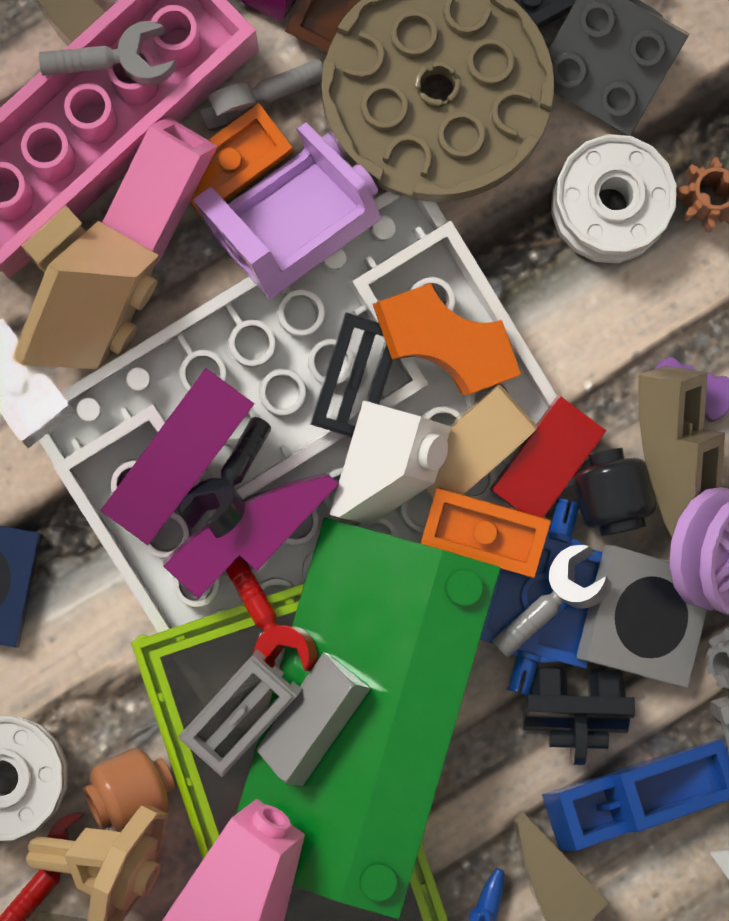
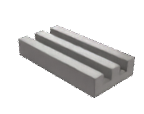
[178,649,302,777]

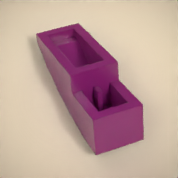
[100,368,255,545]
[163,473,339,599]

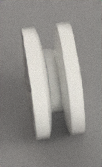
[551,134,677,264]
[0,716,68,841]

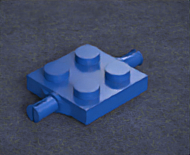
[480,498,602,696]

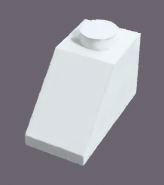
[330,400,451,525]

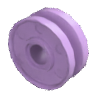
[669,487,729,616]

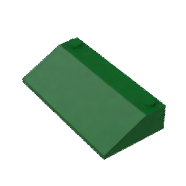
[236,517,501,919]

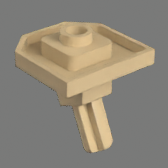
[26,806,168,921]

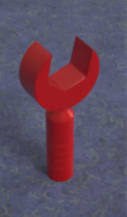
[225,557,318,671]
[0,812,86,921]

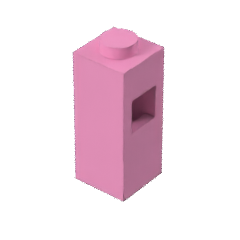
[102,117,218,265]

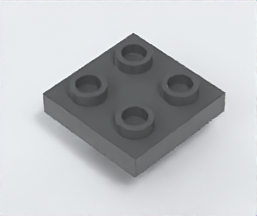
[549,0,690,136]

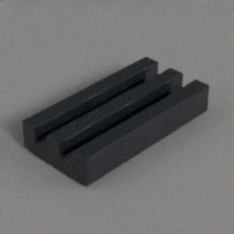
[310,312,393,437]

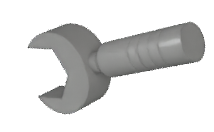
[39,21,176,85]
[199,59,323,130]
[492,545,612,658]

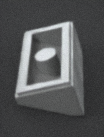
[256,652,371,786]

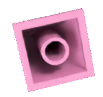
[162,799,305,921]

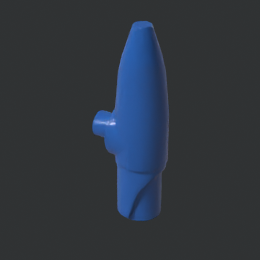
[469,868,504,921]

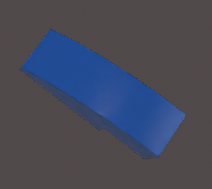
[542,739,729,851]

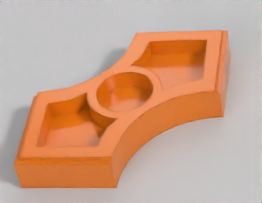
[372,283,521,396]

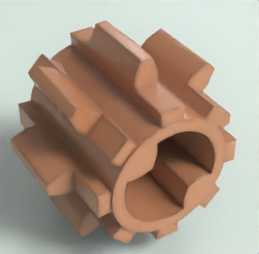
[676,157,729,233]

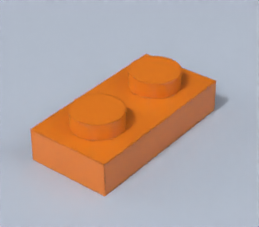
[190,103,293,220]
[420,487,551,578]

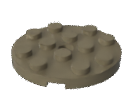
[321,0,554,202]

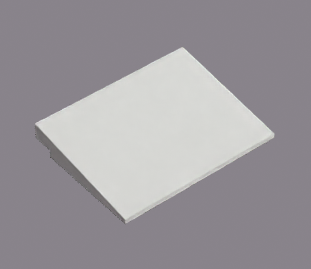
[23,191,592,707]

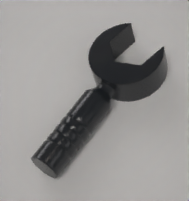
[180,417,271,538]

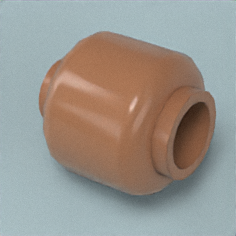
[83,748,176,832]

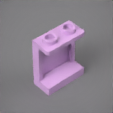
[193,122,382,300]

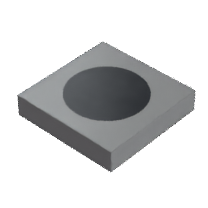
[576,545,707,688]

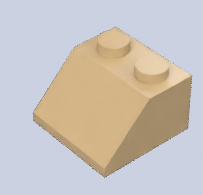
[11,221,159,369]

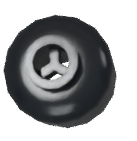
[574,448,656,536]

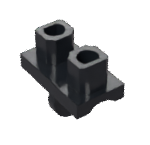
[523,668,635,765]

